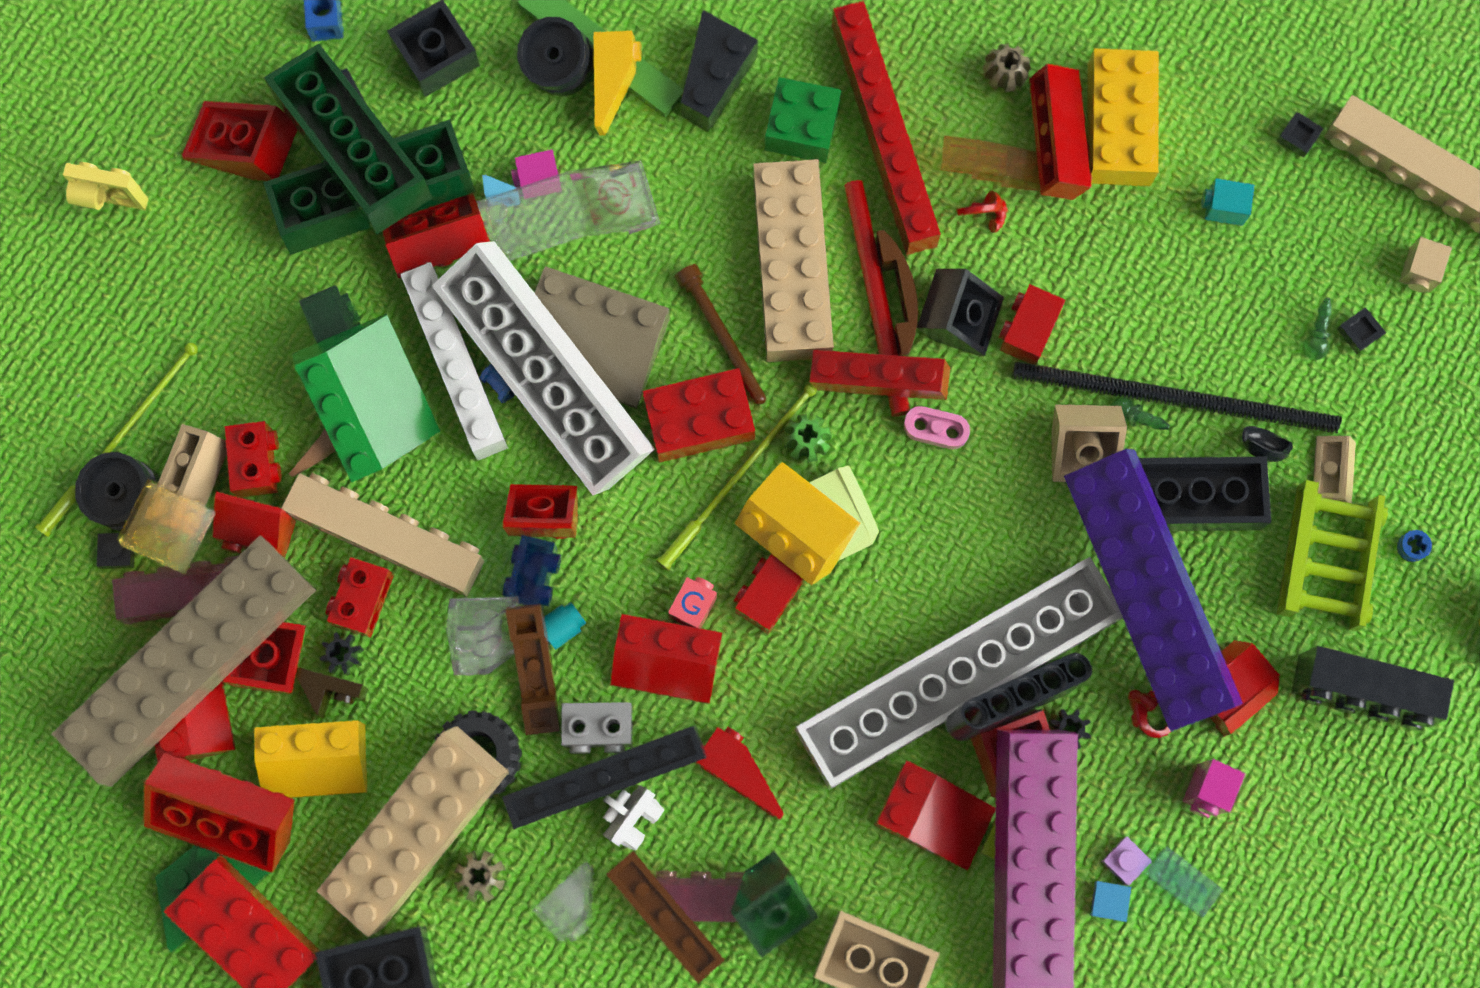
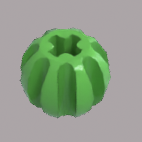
[782,413,832,463]

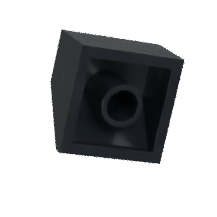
[917,269,1004,356]

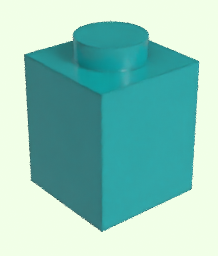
[1201,178,1254,226]

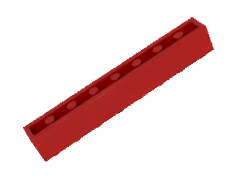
[831,0,941,255]

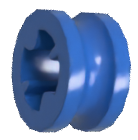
[1397,530,1432,562]

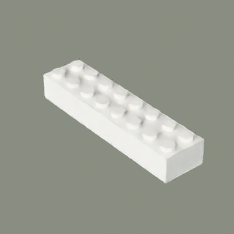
[432,242,655,495]

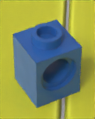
[304,0,344,42]

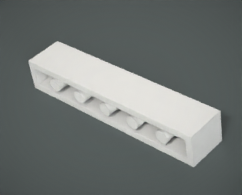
[400,262,508,461]

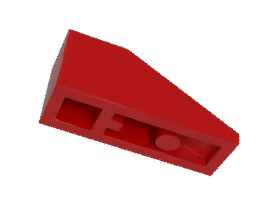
[695,726,784,821]

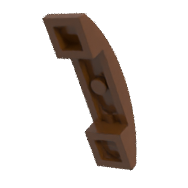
[875,230,918,356]
[506,604,560,735]

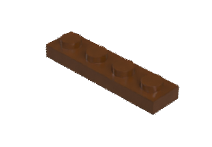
[606,851,725,984]

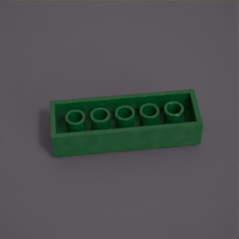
[264,43,432,235]
[263,119,476,255]

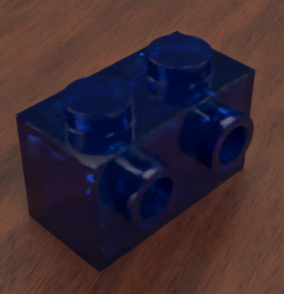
[502,535,562,611]

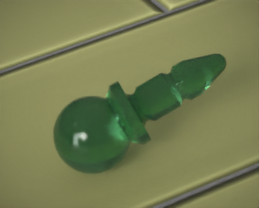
[1303,297,1332,360]
[1110,397,1170,430]

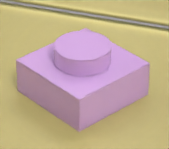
[1101,836,1152,886]

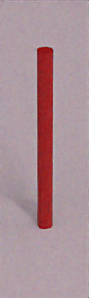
[844,180,910,417]

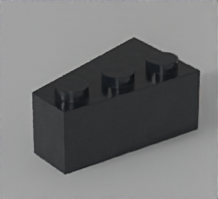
[681,10,758,132]

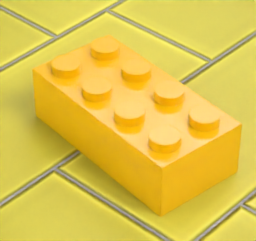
[1087,48,1159,186]

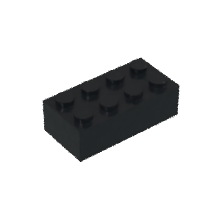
[1139,457,1271,531]
[1291,646,1454,730]

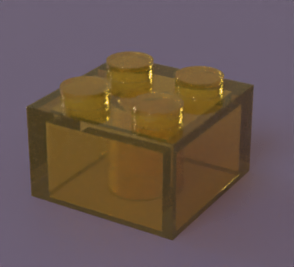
[117,478,216,574]

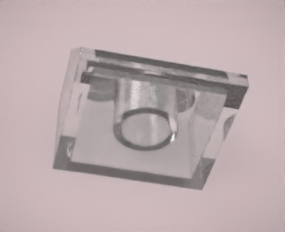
[446,597,519,675]
[533,861,595,942]

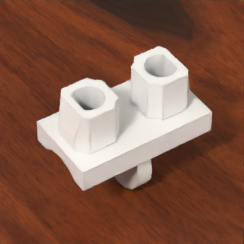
[603,784,664,850]

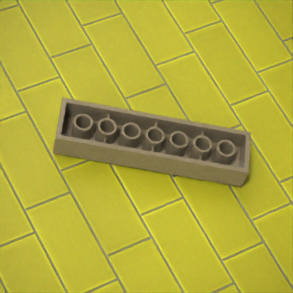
[52,535,316,787]

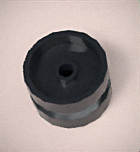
[517,17,594,96]
[75,452,160,532]

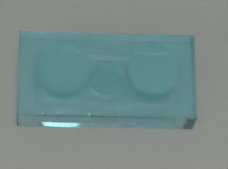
[1145,846,1223,918]

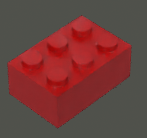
[642,368,755,463]

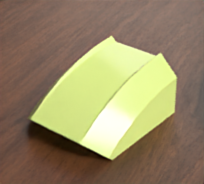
[809,466,879,561]

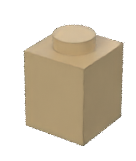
[1399,237,1452,292]

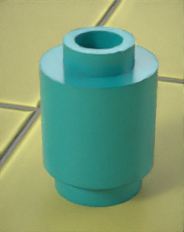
[544,602,587,650]

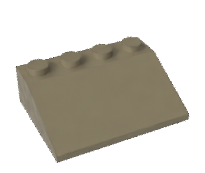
[535,266,670,409]

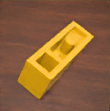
[594,31,642,136]

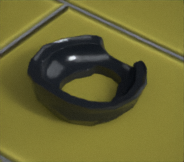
[1242,426,1293,462]

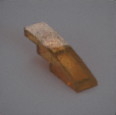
[940,136,1040,191]

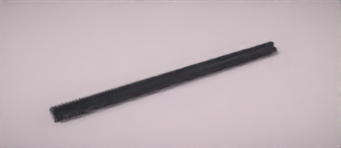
[1012,361,1342,434]

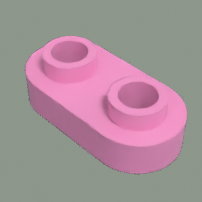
[904,406,970,449]

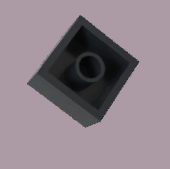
[387,0,480,97]

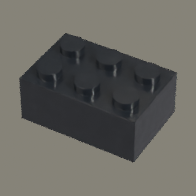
[316,926,439,988]

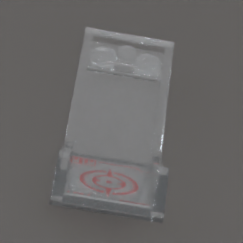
[476,160,660,261]

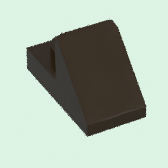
[296,667,368,718]

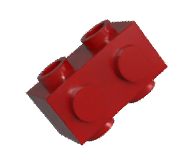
[225,421,282,498]
[325,557,394,638]

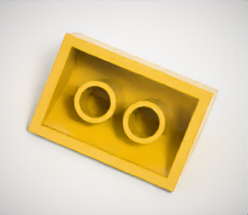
[734,462,860,586]
[254,720,367,798]

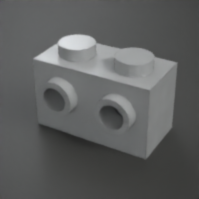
[562,702,632,754]

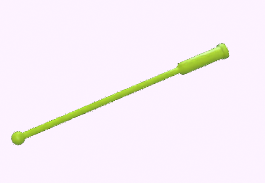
[35,343,198,537]
[656,383,817,571]

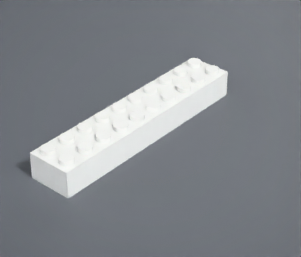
[795,557,1123,790]

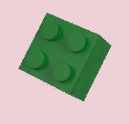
[764,77,842,163]

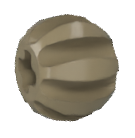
[983,43,1031,92]
[454,850,506,903]

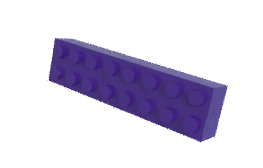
[1064,449,1243,732]

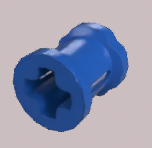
[479,364,515,403]

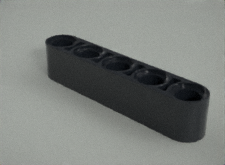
[946,653,1092,741]

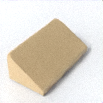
[1313,436,1356,503]

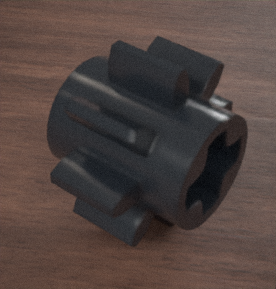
[320,633,364,676]
[1048,709,1091,749]

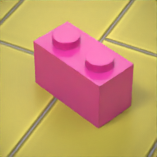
[1182,759,1246,818]

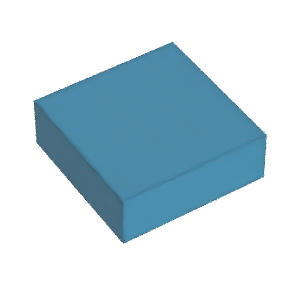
[1090,881,1131,922]

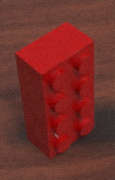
[144,753,295,873]
[164,855,320,988]

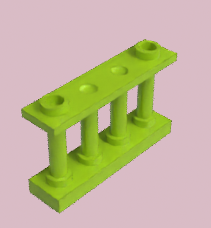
[1276,480,1388,631]

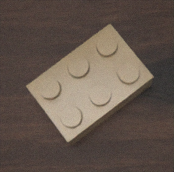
[813,911,939,988]

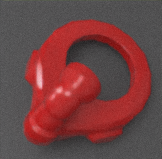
[956,190,1008,233]
[1128,689,1170,738]

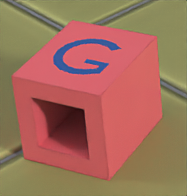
[668,577,717,628]

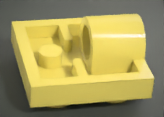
[63,162,149,210]

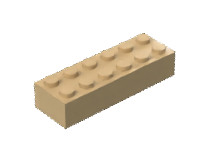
[753,159,834,362]
[317,726,509,938]

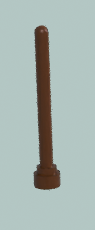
[674,264,766,405]

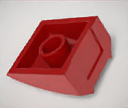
[1210,640,1280,737]

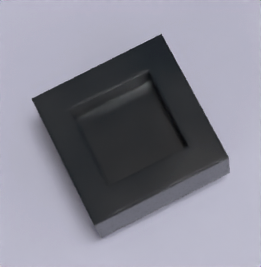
[1277,111,1324,158]
[1337,307,1386,354]
[97,532,135,569]

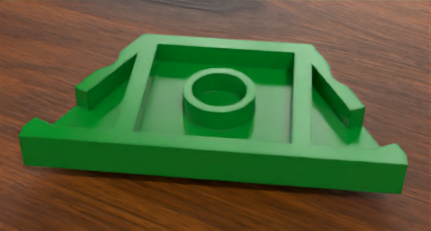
[155,845,281,953]

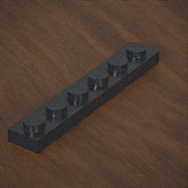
[502,725,707,829]

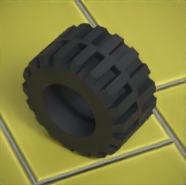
[434,711,522,799]

